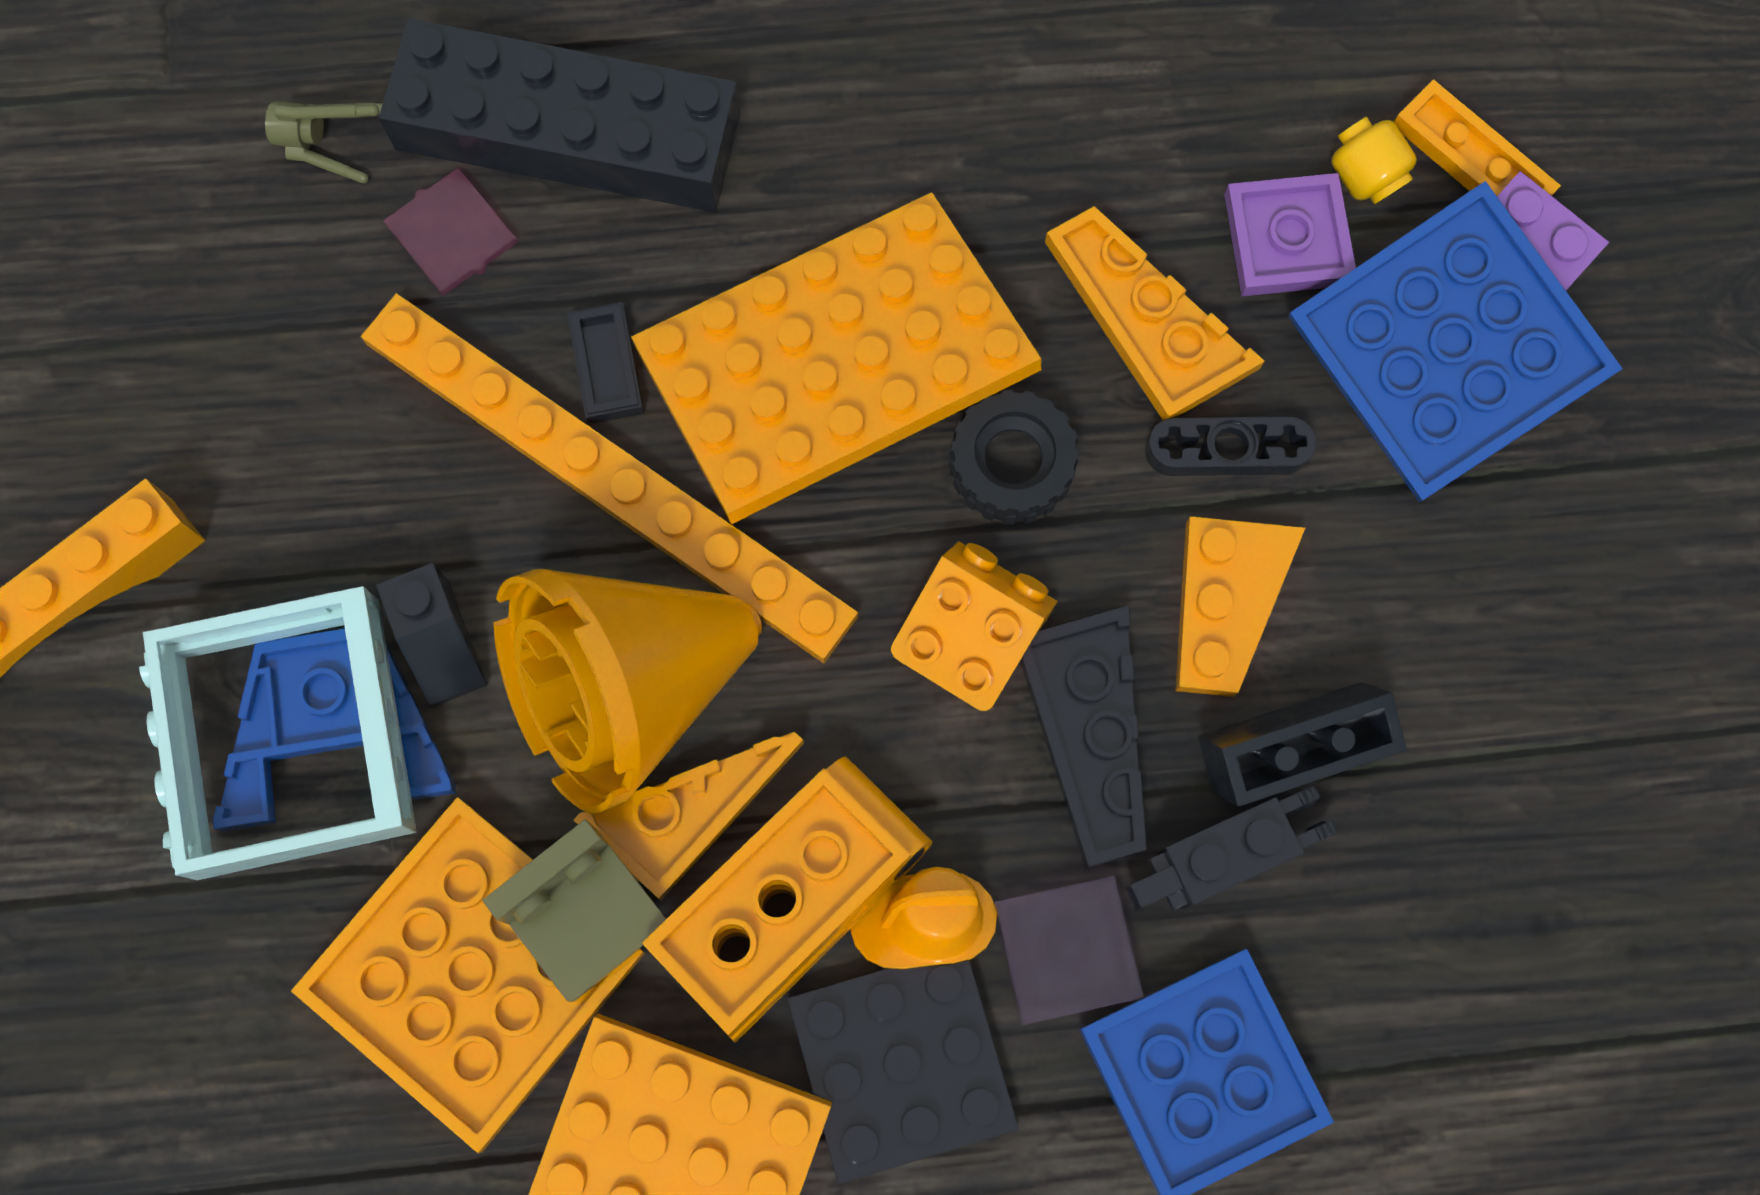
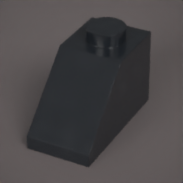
[376,563,488,707]

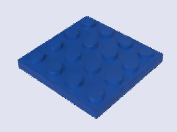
[1288,181,1623,503]

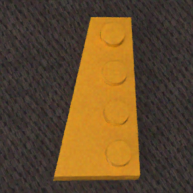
[1045,206,1265,420]

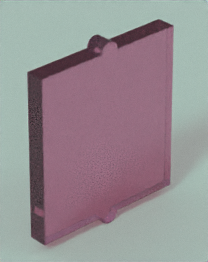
[383,168,518,296]

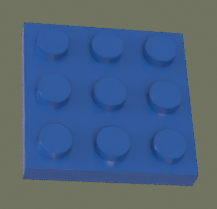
[1079,949,1334,1195]

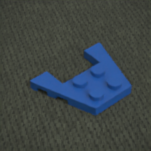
[213,629,456,832]

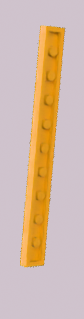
[360,293,858,664]

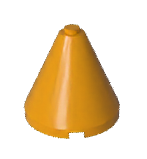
[493,569,762,813]

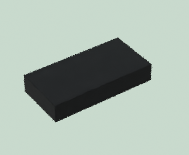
[567,302,644,424]

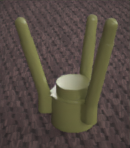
[265,100,383,184]

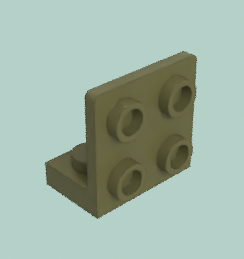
[482,819,666,1002]

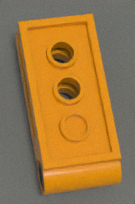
[642,756,933,1043]

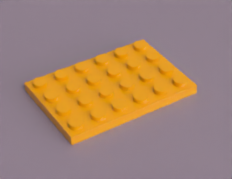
[631,192,1041,525]

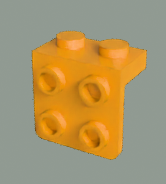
[891,541,1058,711]

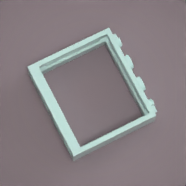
[139,586,417,880]

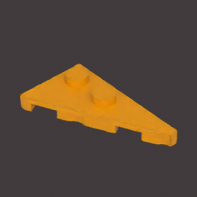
[574,732,804,900]

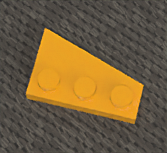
[1175,517,1305,697]

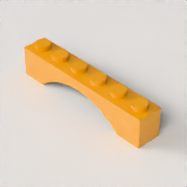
[0,478,205,678]

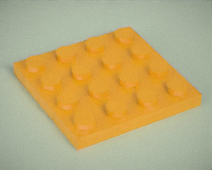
[291,797,645,1153]
[528,1014,833,1195]

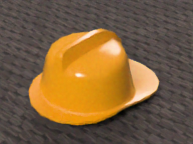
[850,866,997,969]

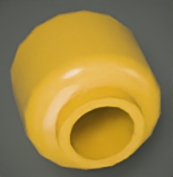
[1331,117,1417,205]

